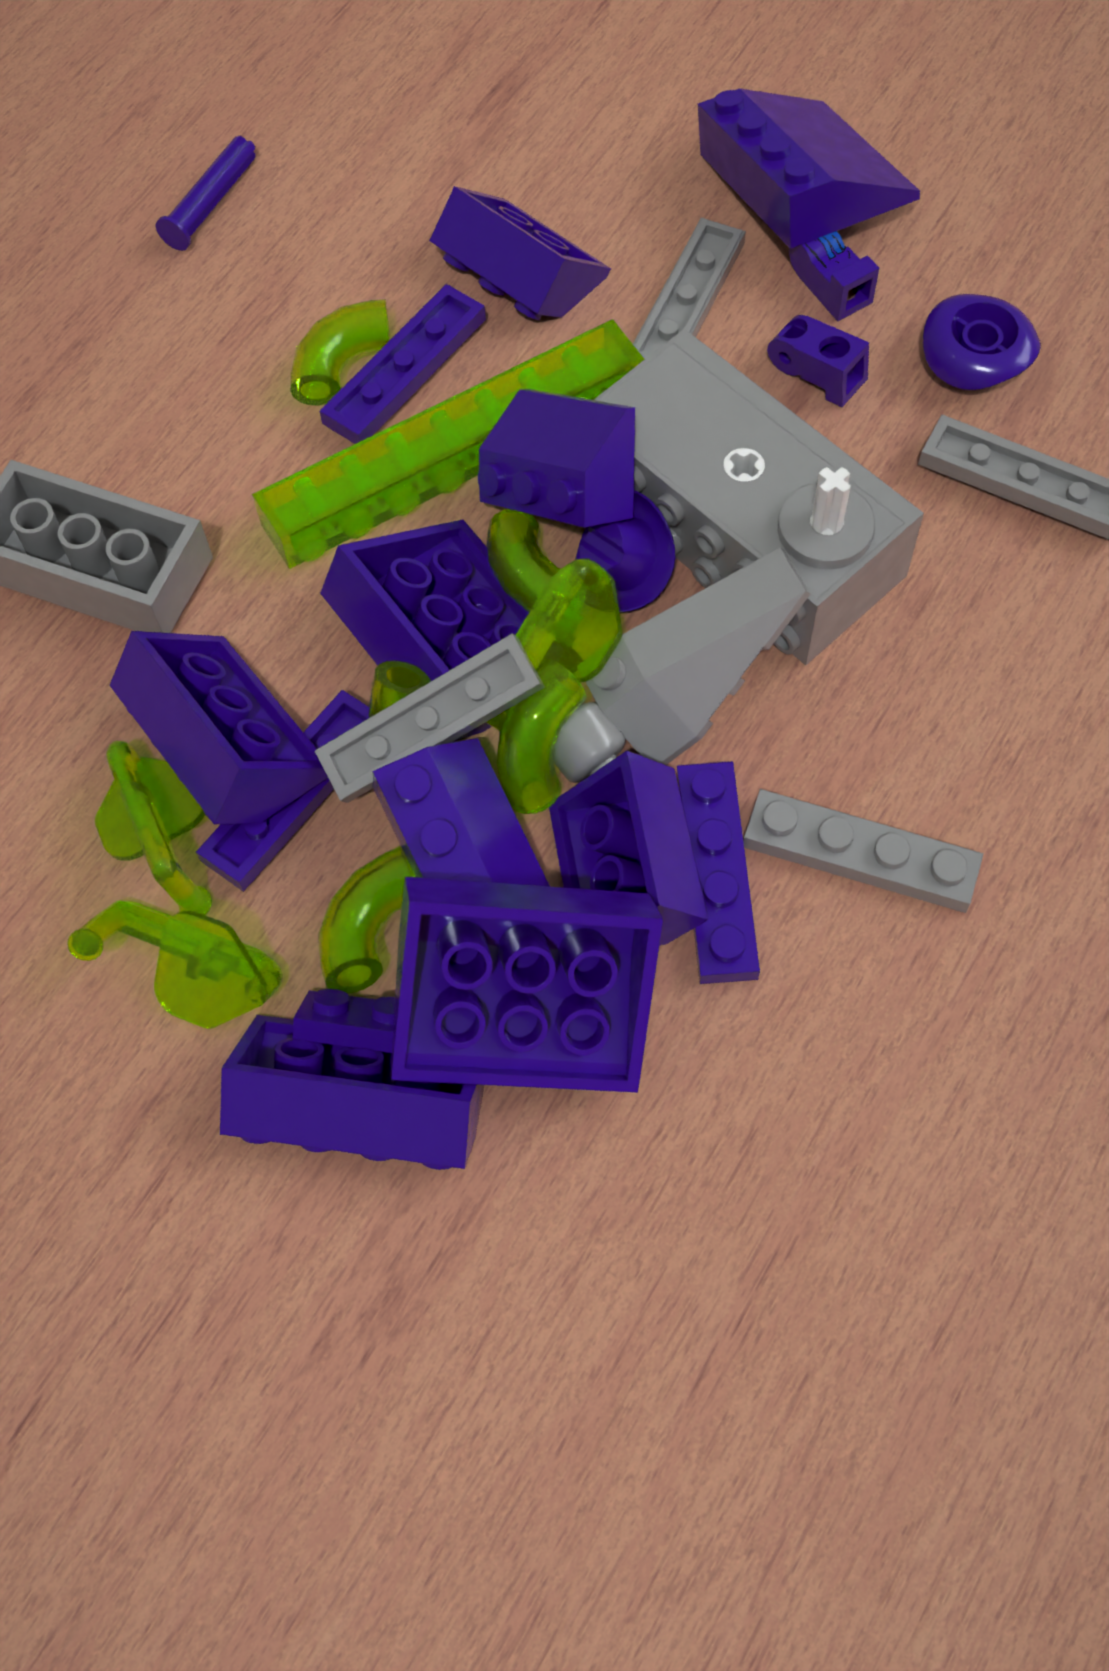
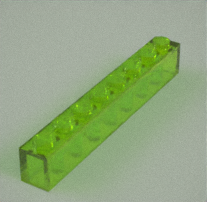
[252,319,645,569]

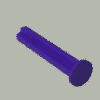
[156,136,256,251]

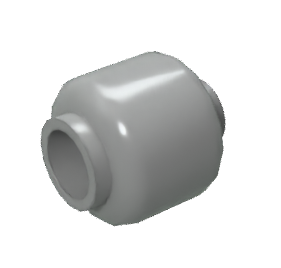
[542,699,625,783]

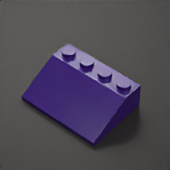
[698,88,920,249]
[320,519,586,741]
[390,876,663,1093]

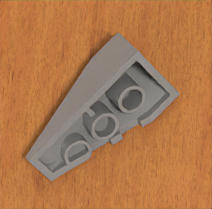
[579,547,810,765]

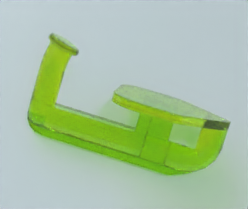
[486,558,622,750]
[95,740,212,919]
[67,900,283,1029]

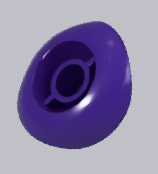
[923,294,1041,390]
[572,490,675,613]

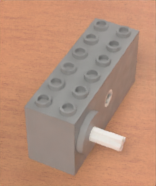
[594,329,924,665]

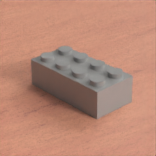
[0,460,213,633]

